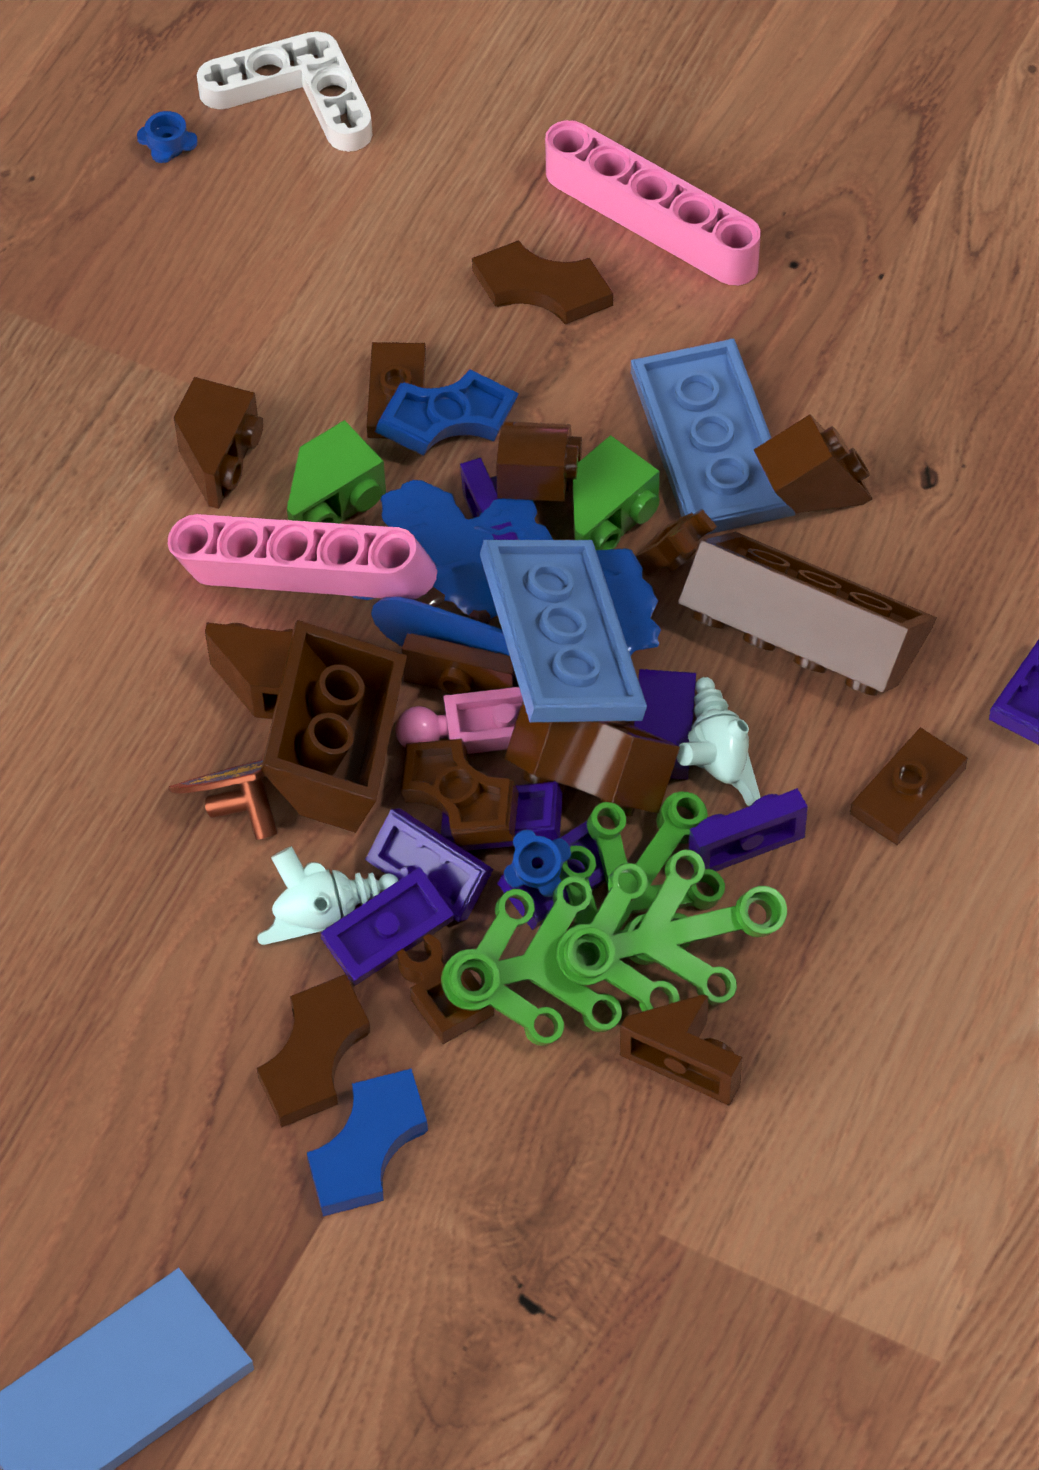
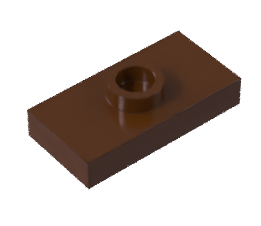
[367,342,426,439]
[401,633,519,695]
[850,727,968,846]

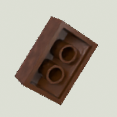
[261,620,407,833]

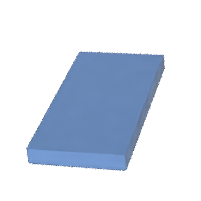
[631,339,795,535]
[480,540,647,722]
[0,1268,254,1470]

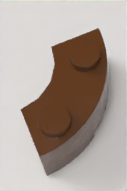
[496,421,582,501]
[504,702,680,817]

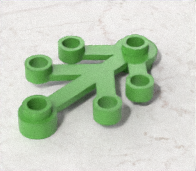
[559,792,725,966]
[556,849,787,1012]
[441,876,656,1046]

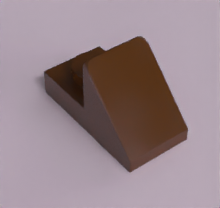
[620,994,742,1106]

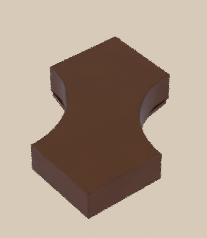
[472,240,613,324]
[400,738,519,846]
[257,974,370,1128]

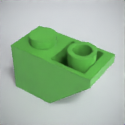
[287,420,386,524]
[573,435,660,550]

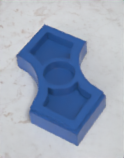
[375,369,519,456]
[307,1069,428,1216]

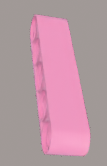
[545,120,761,286]
[167,514,437,599]

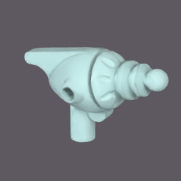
[677,677,761,806]
[257,846,398,945]

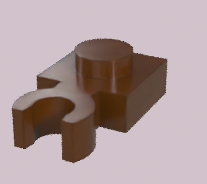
[635,509,717,575]
[397,934,494,1044]

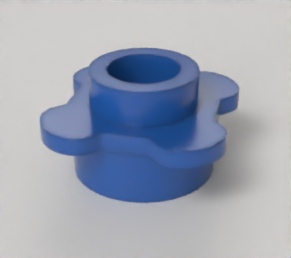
[137,111,198,163]
[504,830,571,897]

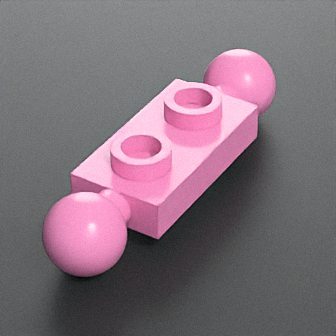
[395,687,610,754]

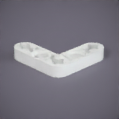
[197,31,373,152]

